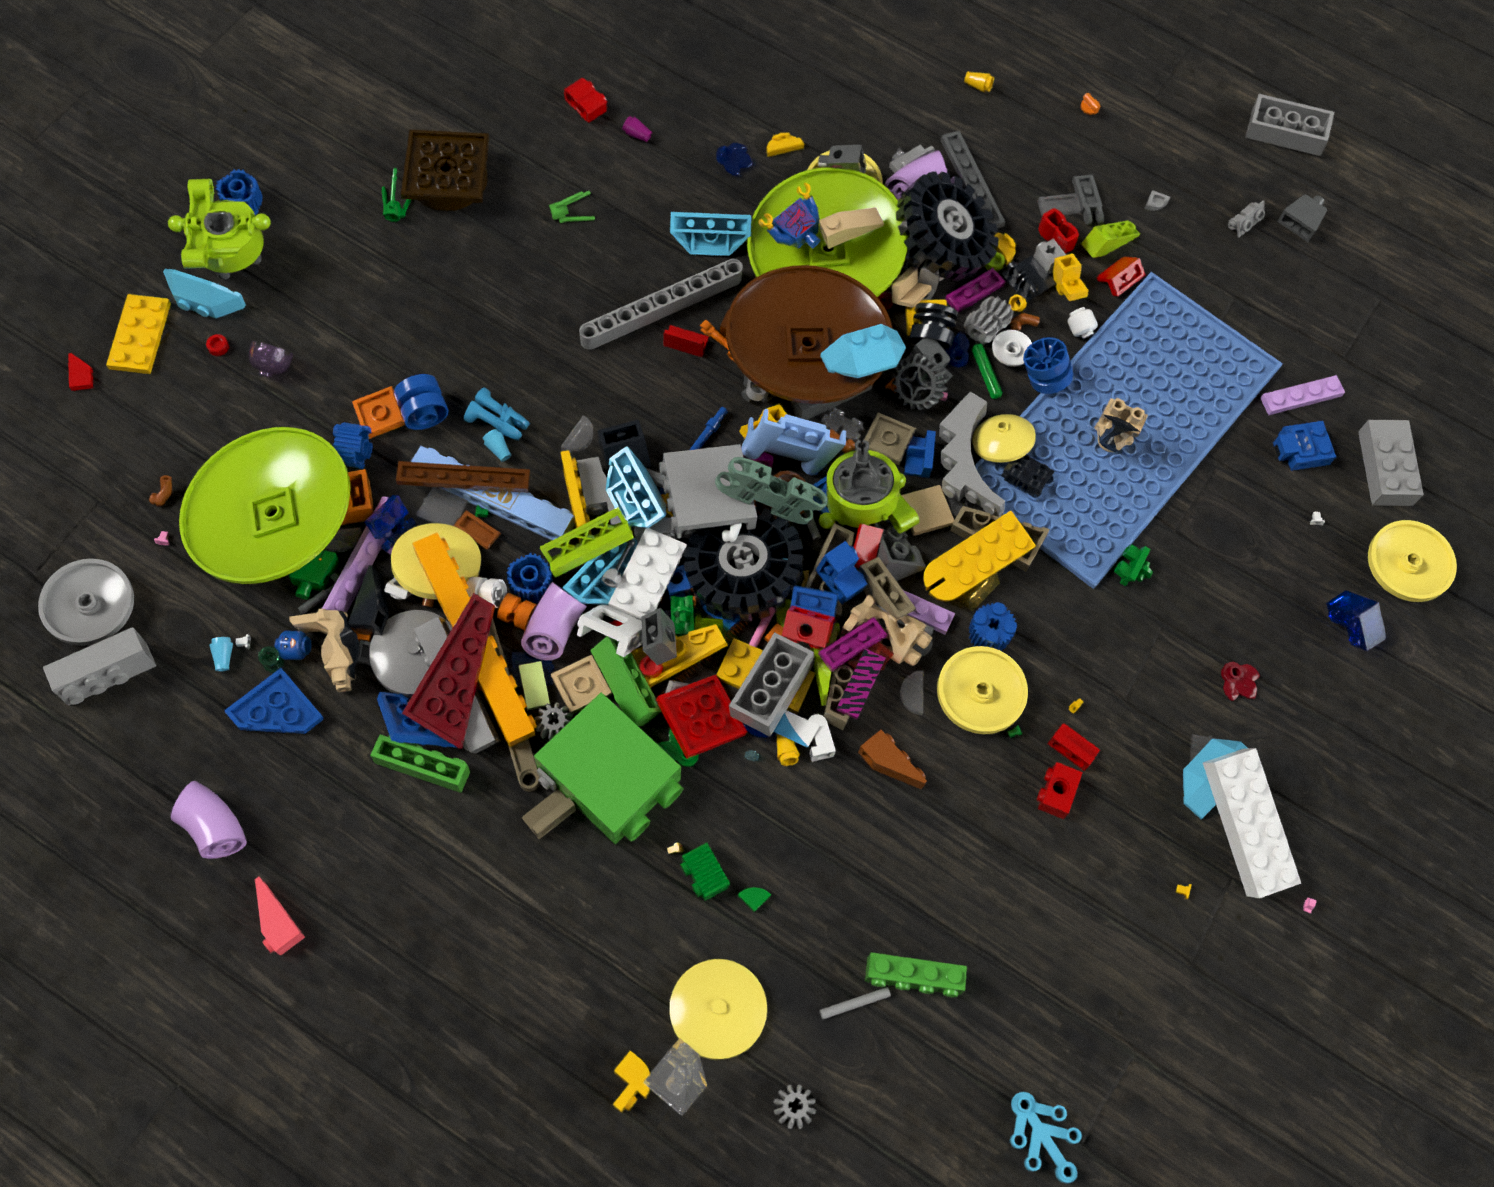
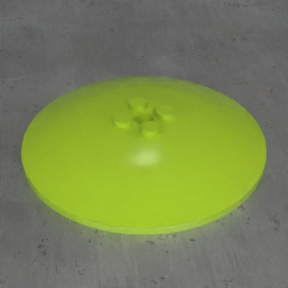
[747,167,909,297]
[179,427,350,584]

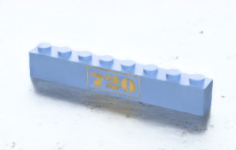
[411,446,575,540]

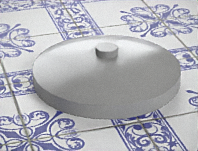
[38,559,134,646]
[369,610,452,697]

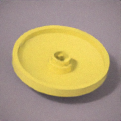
[1368,520,1457,602]
[391,523,481,599]
[937,646,1028,734]
[670,959,767,1060]

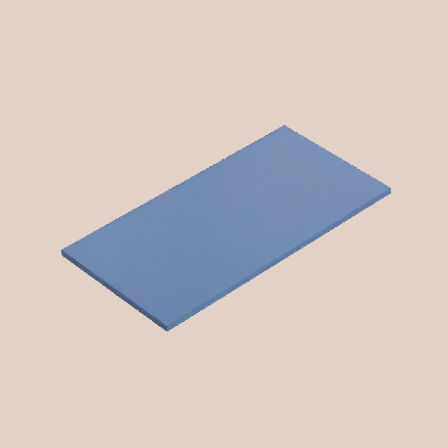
[975,272,1282,589]

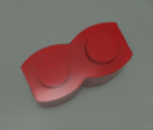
[564,78,607,123]
[1038,208,1079,254]

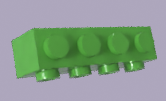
[590,636,662,726]
[370,734,470,793]
[865,953,967,997]

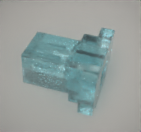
[744,750,759,761]

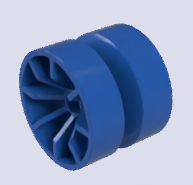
[1023,338,1073,394]
[394,374,449,430]

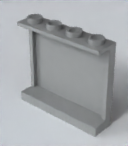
[659,444,757,538]

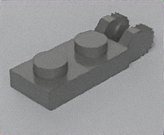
[1072,174,1104,225]

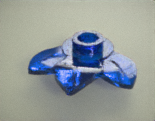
[716,143,753,176]
[943,331,969,368]

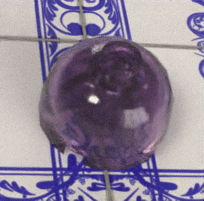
[248,341,294,378]

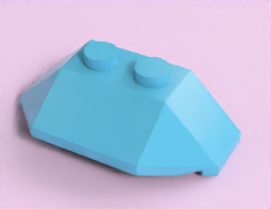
[670,212,751,256]
[163,269,246,318]
[820,324,906,378]
[606,446,666,528]
[562,538,638,605]
[1183,738,1248,819]

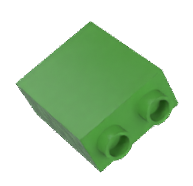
[534,692,683,844]

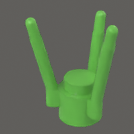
[549,191,595,223]

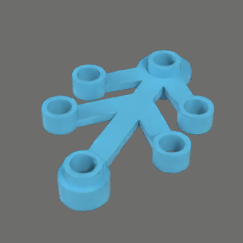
[1010,1092,1081,1183]

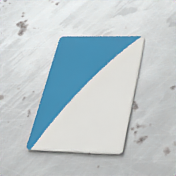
[773,710,819,747]

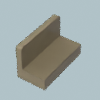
[522,789,576,839]

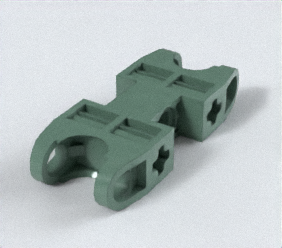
[715,457,828,524]

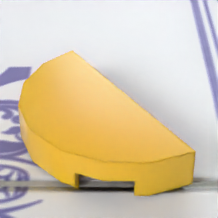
[767,133,804,157]
[994,233,1016,265]

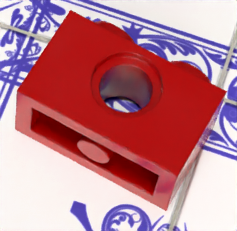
[782,605,835,649]
[1037,762,1083,819]

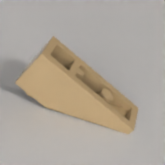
[819,207,884,249]

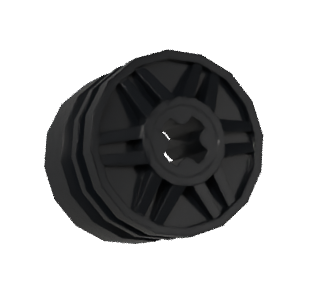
[909,303,958,349]

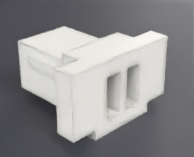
[1310,512,1325,526]
[236,634,251,649]

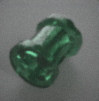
[258,646,284,673]

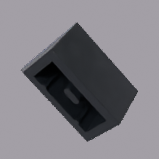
[597,420,651,471]

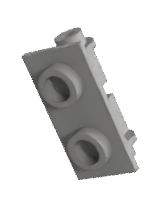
[1228,201,1265,237]

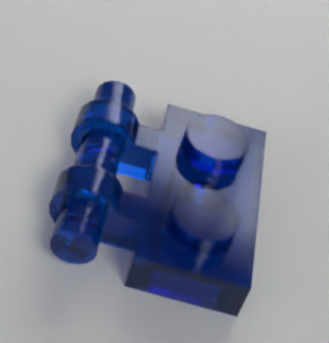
[365,495,416,552]

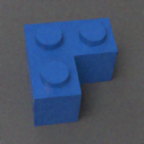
[816,541,867,605]

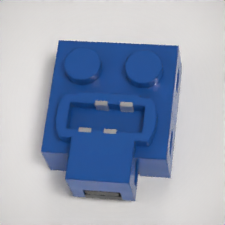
[1273,421,1336,471]

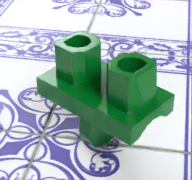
[1114,544,1153,586]
[670,596,694,636]

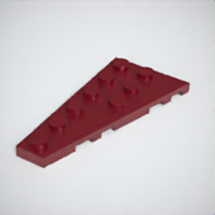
[402,593,495,749]

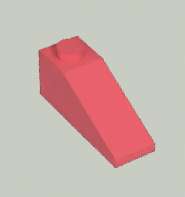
[255,877,305,956]

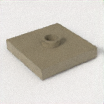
[862,412,916,465]

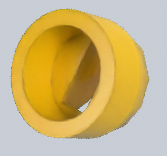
[1009,295,1027,312]

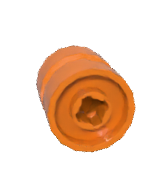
[497,593,537,631]

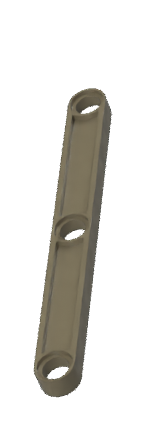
[488,618,540,792]

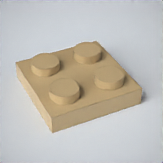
[551,655,612,715]

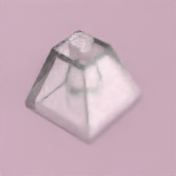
[644,1038,707,1116]

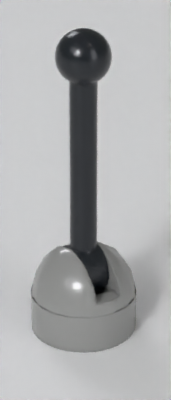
[602,539,635,588]

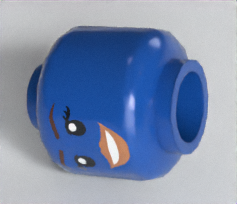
[275,631,311,660]

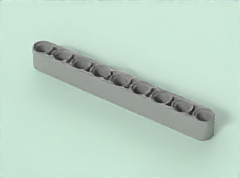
[579,259,743,350]

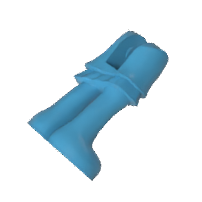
[464,387,530,440]

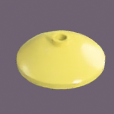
[972,414,1036,463]

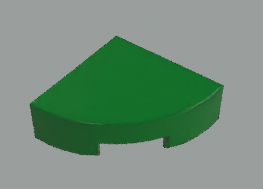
[738,887,771,913]

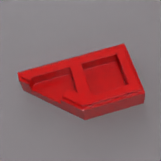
[68,353,93,391]

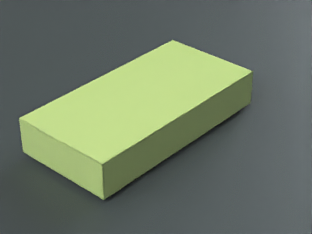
[519,661,550,710]

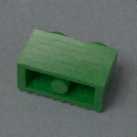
[680,843,730,901]

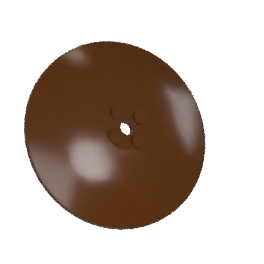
[726,265,892,404]

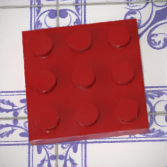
[656,675,747,759]

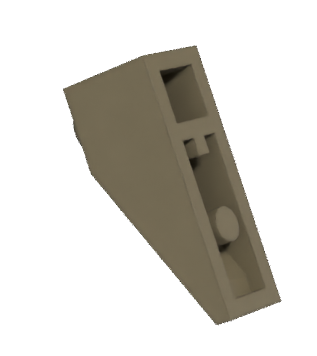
[859,557,916,619]

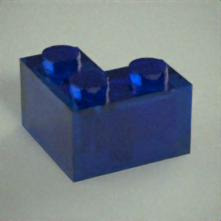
[1326,590,1386,651]

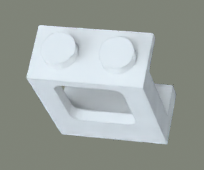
[577,604,643,657]

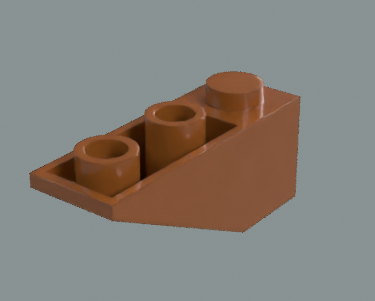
[858,730,927,789]

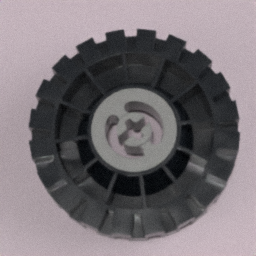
[896,171,999,280]
[684,506,805,622]

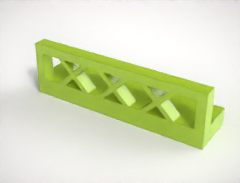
[540,507,634,578]

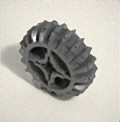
[892,353,948,410]

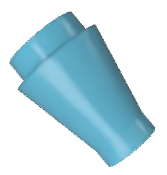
[483,429,512,462]
[209,637,233,671]

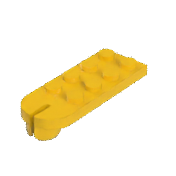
[923,511,1036,602]

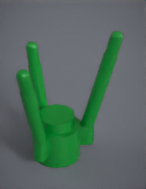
[382,168,412,222]

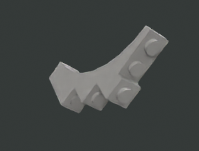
[939,392,1005,517]
[577,457,699,543]

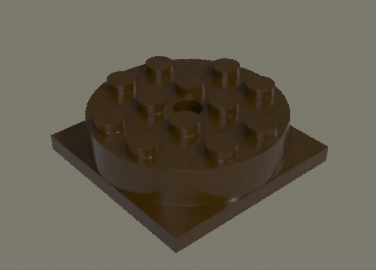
[401,129,489,211]

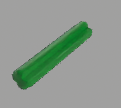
[972,344,1003,399]

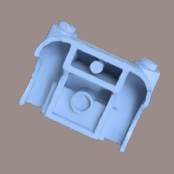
[741,409,846,475]

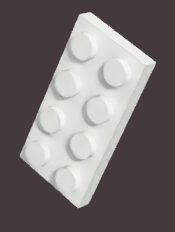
[609,528,687,620]

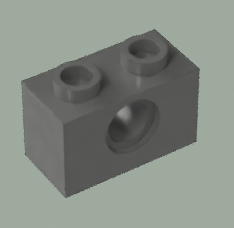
[641,608,677,665]

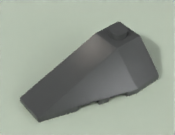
[869,518,926,581]

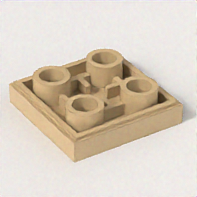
[901,485,954,536]

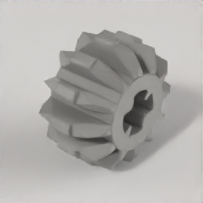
[979,296,1014,331]
[963,309,1000,345]
[535,703,573,741]
[774,1085,816,1129]

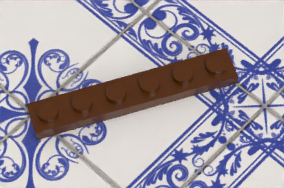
[396,461,530,493]

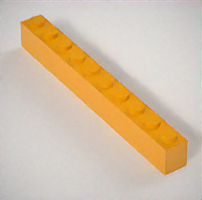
[412,532,537,747]

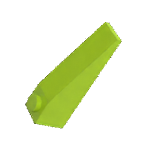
[806,623,840,706]

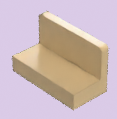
[892,267,932,308]

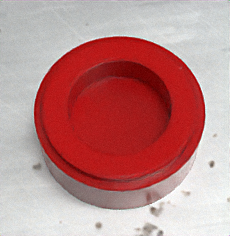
[206,334,229,356]
[639,655,663,678]

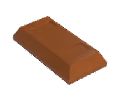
[453,510,501,550]

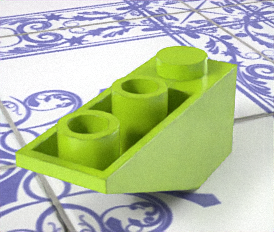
[1081,220,1140,258]

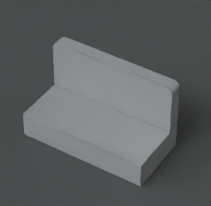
[889,145,934,173]

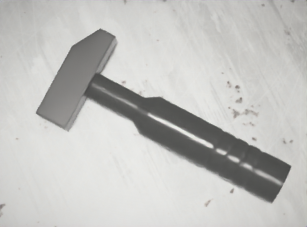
[297,573,339,615]

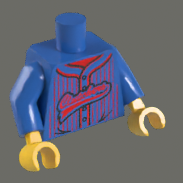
[759,183,820,248]

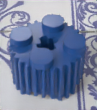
[216,169,263,215]
[332,422,373,469]
[507,553,553,604]
[969,602,1017,651]

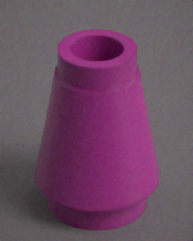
[622,116,652,142]

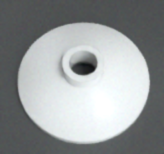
[992,330,1032,366]

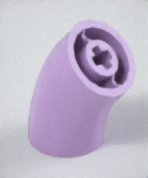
[885,150,947,200]
[521,582,587,660]
[171,781,247,859]

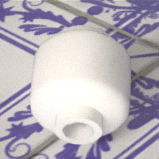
[1067,307,1098,339]

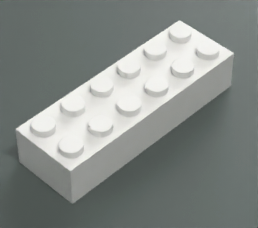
[1203,748,1301,898]

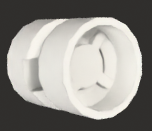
[466,577,507,608]

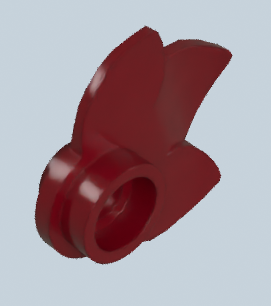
[1221,662,1260,701]

